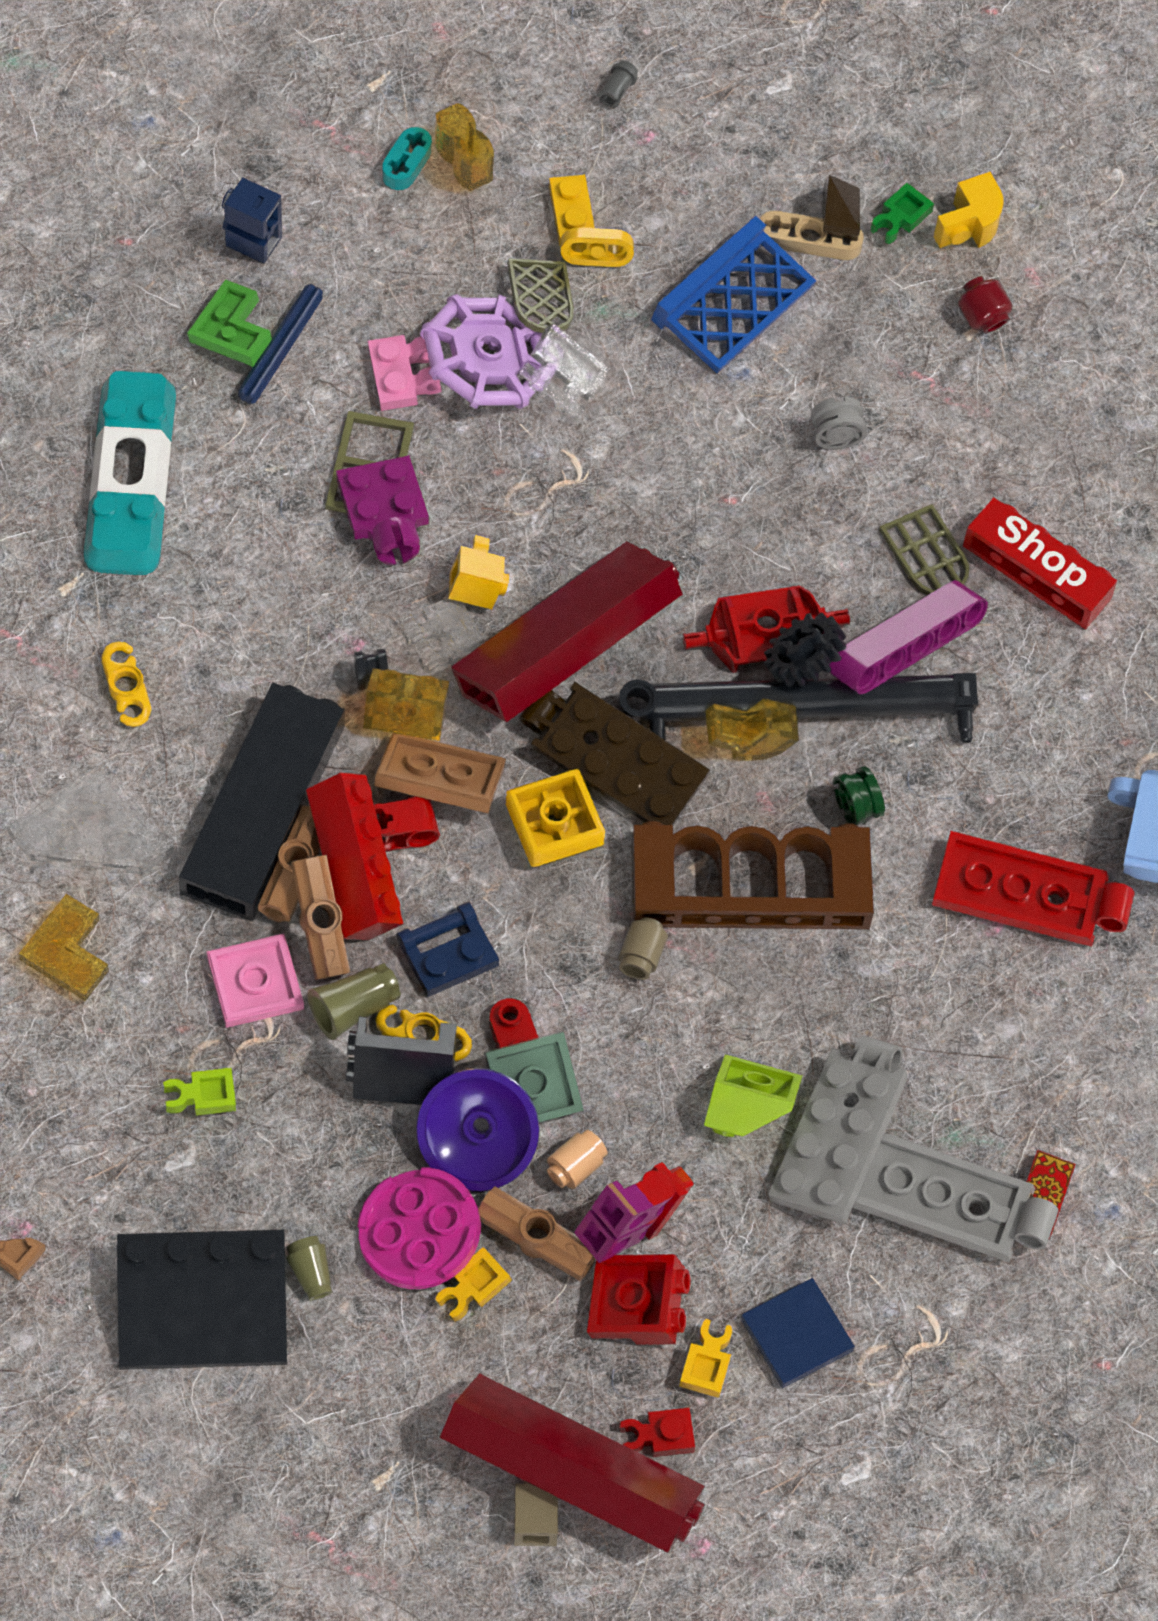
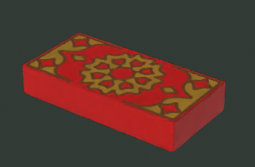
[1026,1150,1076,1240]

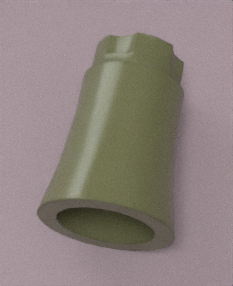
[307,963,401,1040]

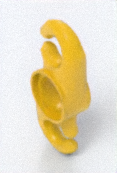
[101,641,152,727]
[376,1004,472,1062]

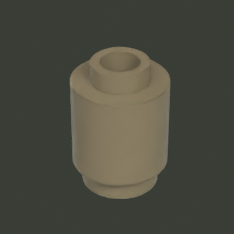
[618,918,668,980]

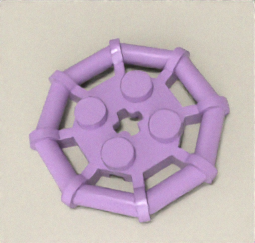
[420,294,555,409]

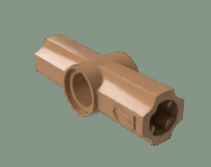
[258,806,321,923]
[291,855,350,980]
[479,1186,596,1281]

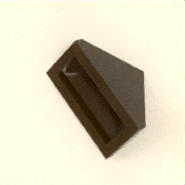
[823,175,860,236]

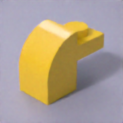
[933,172,1004,248]

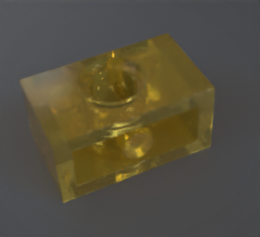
[363,668,450,741]

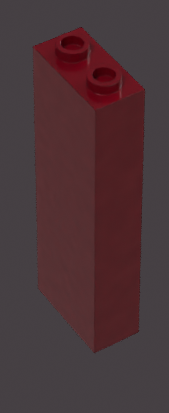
[451,541,683,723]
[439,1373,705,1553]

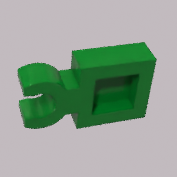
[870,183,934,244]

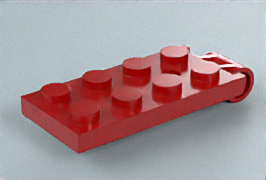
[932,831,1135,947]

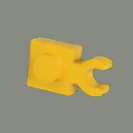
[435,1247,512,1322]
[679,1319,732,1398]

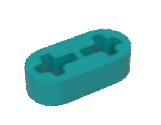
[382,127,432,190]

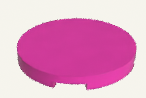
[357,1167,481,1289]

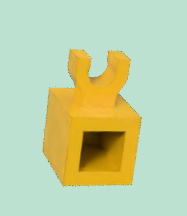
[448,535,509,610]

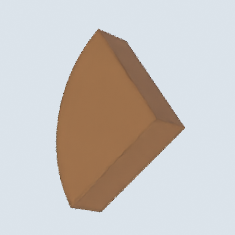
[0,1237,46,1280]

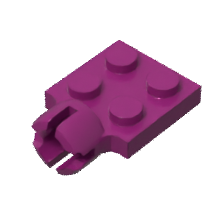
[336,455,429,566]

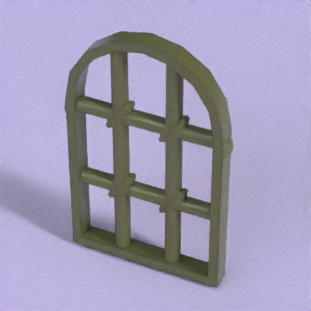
[879,504,969,595]

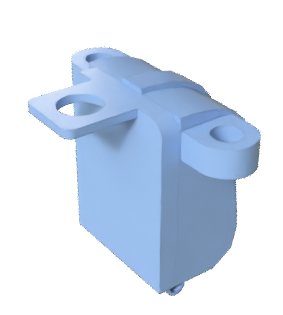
[1108,770,1158,883]

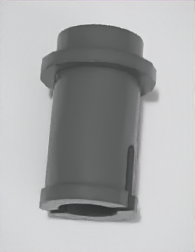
[598,60,638,108]

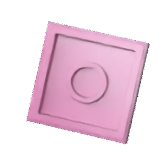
[206,933,304,1028]

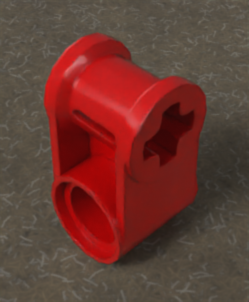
[374,796,440,852]

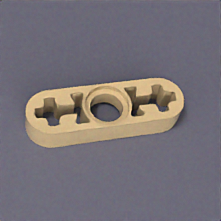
[760,211,864,260]

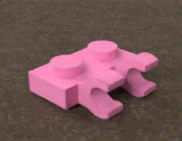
[368,335,442,411]

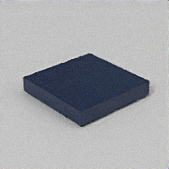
[741,1278,855,1389]

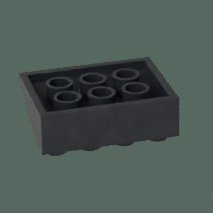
[117,1229,287,1370]

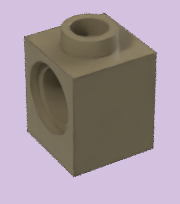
[514,1481,558,1546]

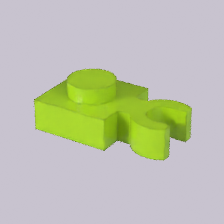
[163,1067,236,1116]

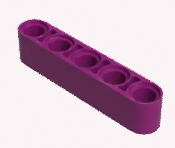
[829,580,988,694]

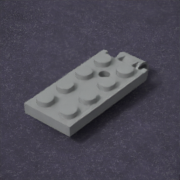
[768,1036,907,1224]
[852,1133,1059,1262]

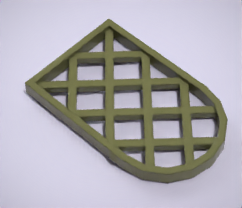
[507,258,574,334]

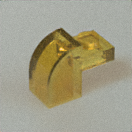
[705,699,799,761]

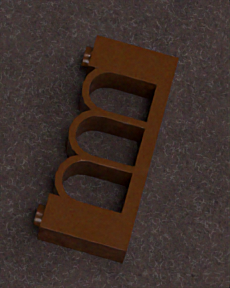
[631,821,874,930]

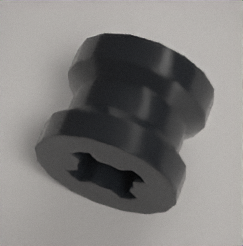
[354,649,389,690]

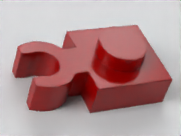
[619,1407,695,1457]

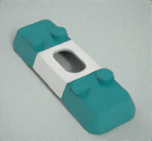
[83,371,176,575]

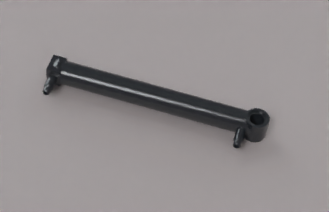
[616,673,978,743]

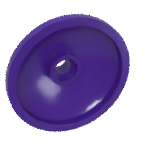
[417,1068,540,1191]

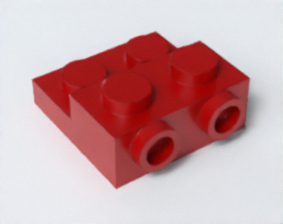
[587,1254,691,1345]

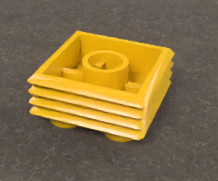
[505,769,605,867]

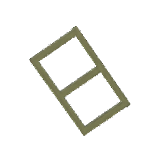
[325,411,414,513]

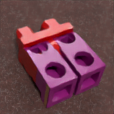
[574,1162,694,1263]

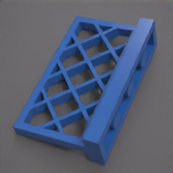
[651,216,817,374]

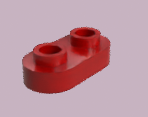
[489,998,538,1048]

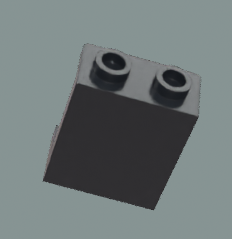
[346,1016,457,1105]

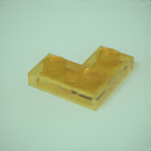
[19,894,109,1001]

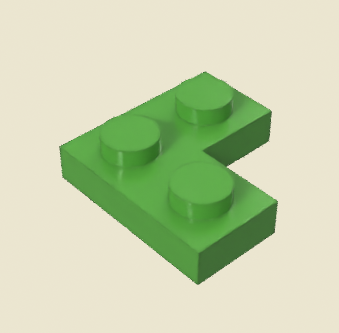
[187,279,272,367]

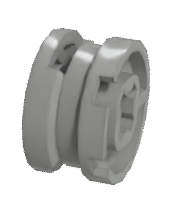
[811,396,867,450]

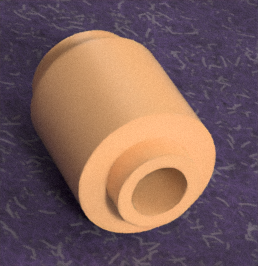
[547,1130,608,1189]

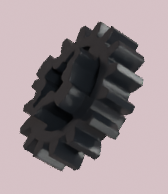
[764,612,847,687]

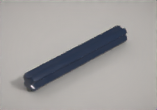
[238,284,323,404]

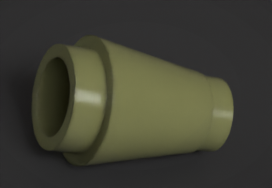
[286,1236,333,1301]

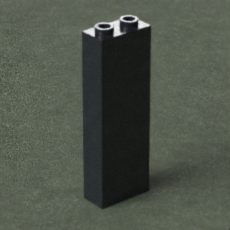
[179,682,345,921]

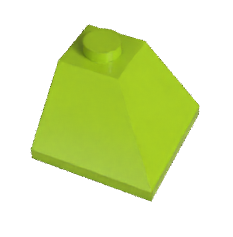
[704,1054,803,1137]

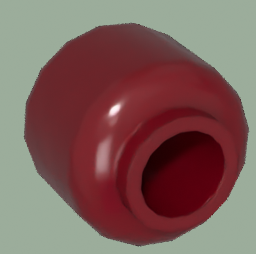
[958,276,1013,334]

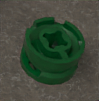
[833,765,885,826]

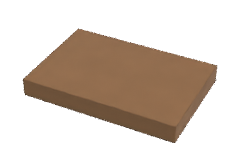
[374,732,506,813]

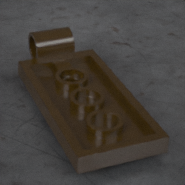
[519,682,710,826]

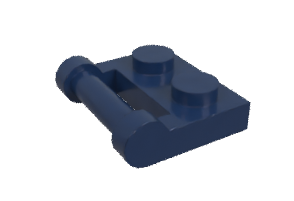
[396,902,499,998]

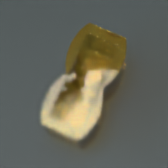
[435,103,494,191]

